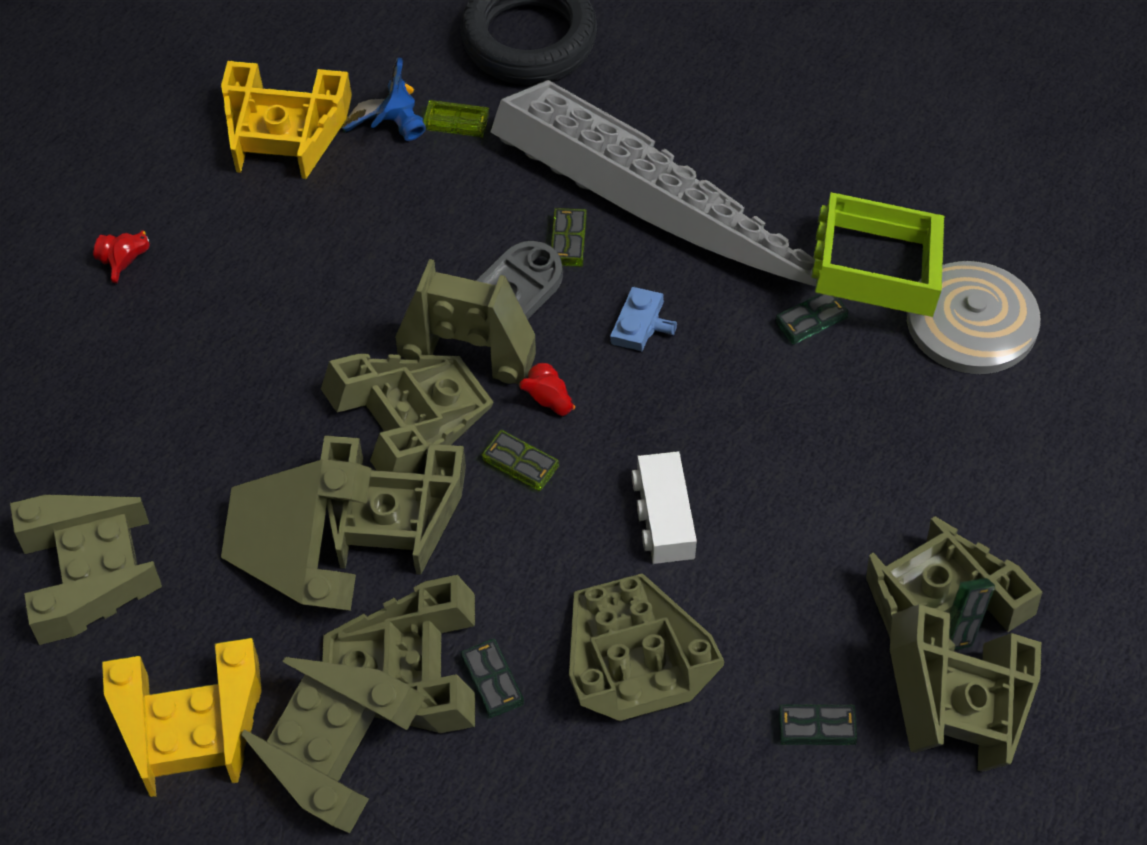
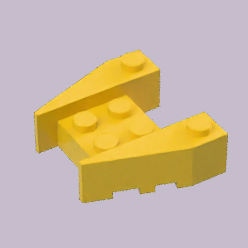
[221,61,352,179]
[102,638,262,797]

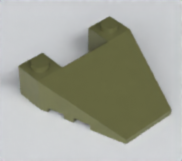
[321,354,494,474]
[221,459,371,611]
[322,575,475,733]

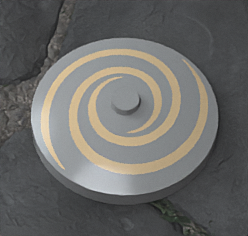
[907,261,1041,374]

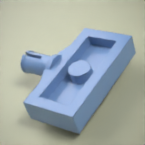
[610,287,677,351]

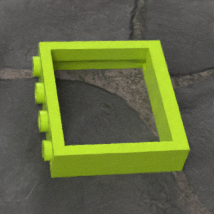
[811,192,944,317]

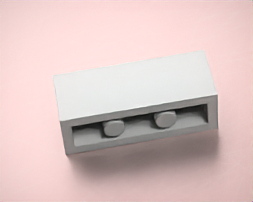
[632,451,697,564]

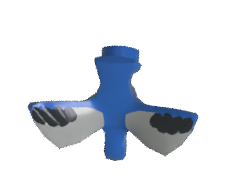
[342,57,426,141]

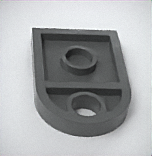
[476,241,563,320]

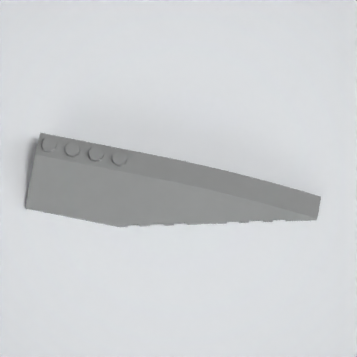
[491,80,817,286]

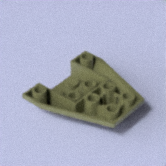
[569,573,724,721]

